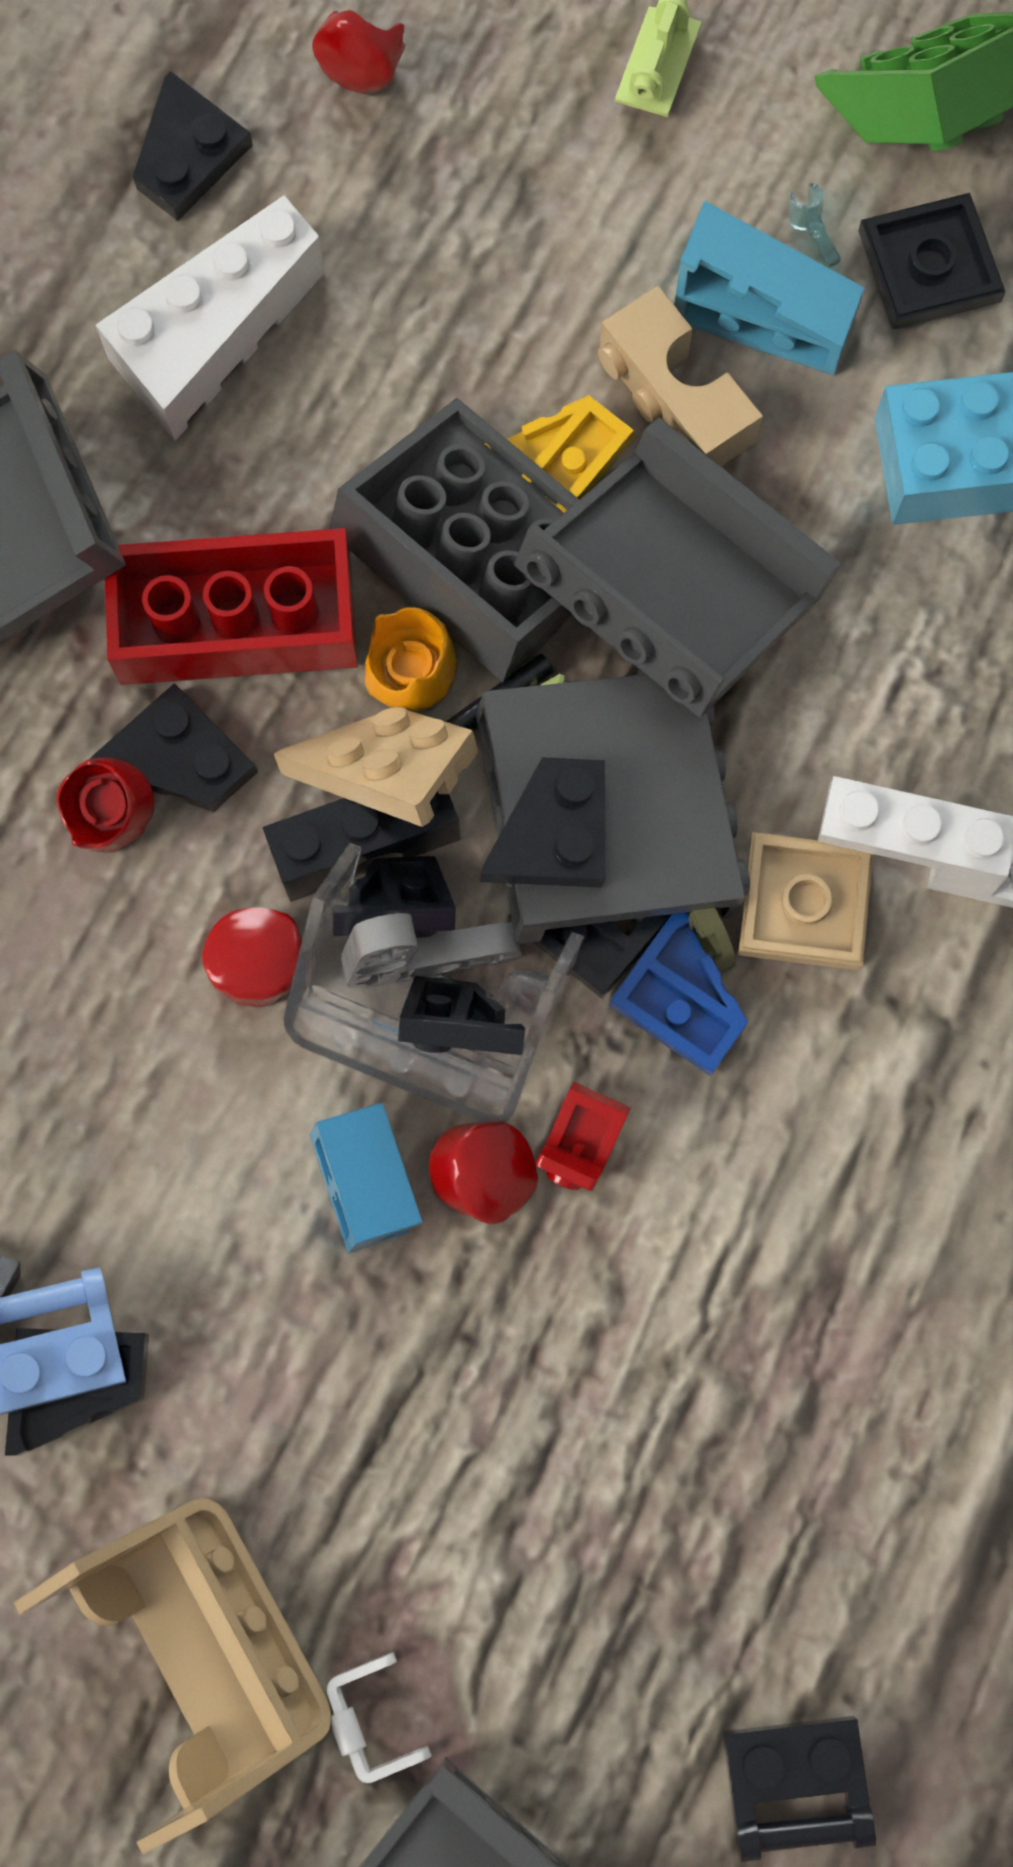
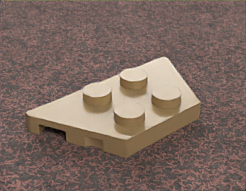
[274,707,479,827]

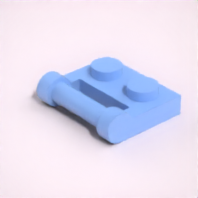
[0,1267,126,1415]

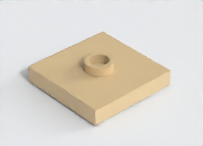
[737,832,874,971]

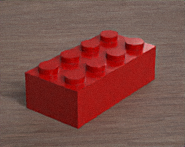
[104,528,358,685]

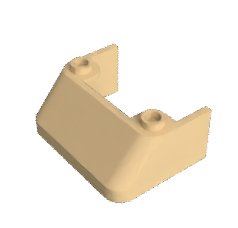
[14,1498,331,1855]

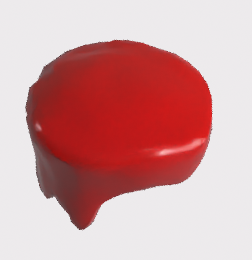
[312,10,406,94]
[56,757,155,853]
[202,907,303,1007]
[429,1121,538,1224]

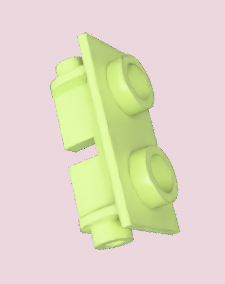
[615,0,702,117]

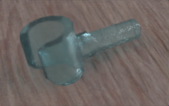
[788,183,841,267]

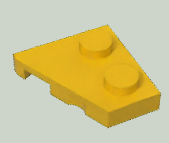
[484,395,636,513]

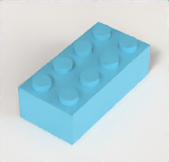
[874,372,1013,525]

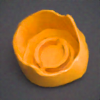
[364,607,458,712]

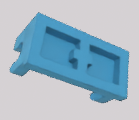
[310,1102,423,1254]

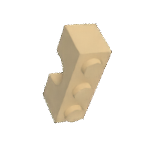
[598,286,763,466]

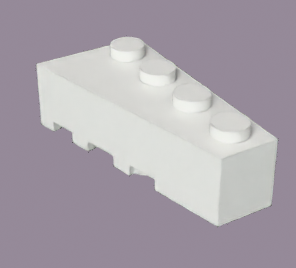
[96,195,325,442]

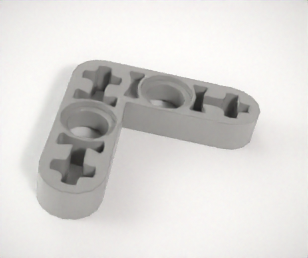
[341,913,522,989]

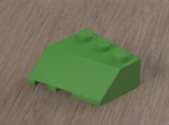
[814,12,1013,151]

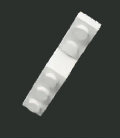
[818,776,1013,908]

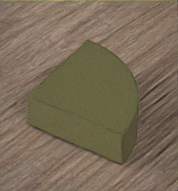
[688,908,736,973]

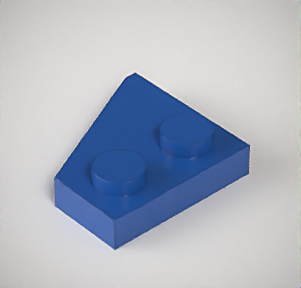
[609,912,748,1077]

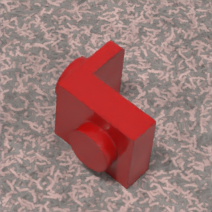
[535,1082,631,1191]

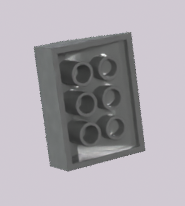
[329,398,579,682]

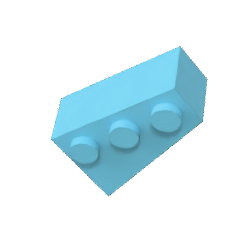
[674,200,865,375]

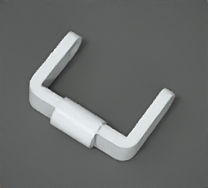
[327,1652,432,1783]

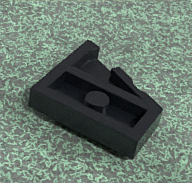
[133,71,253,221]
[89,683,258,812]
[332,856,456,938]

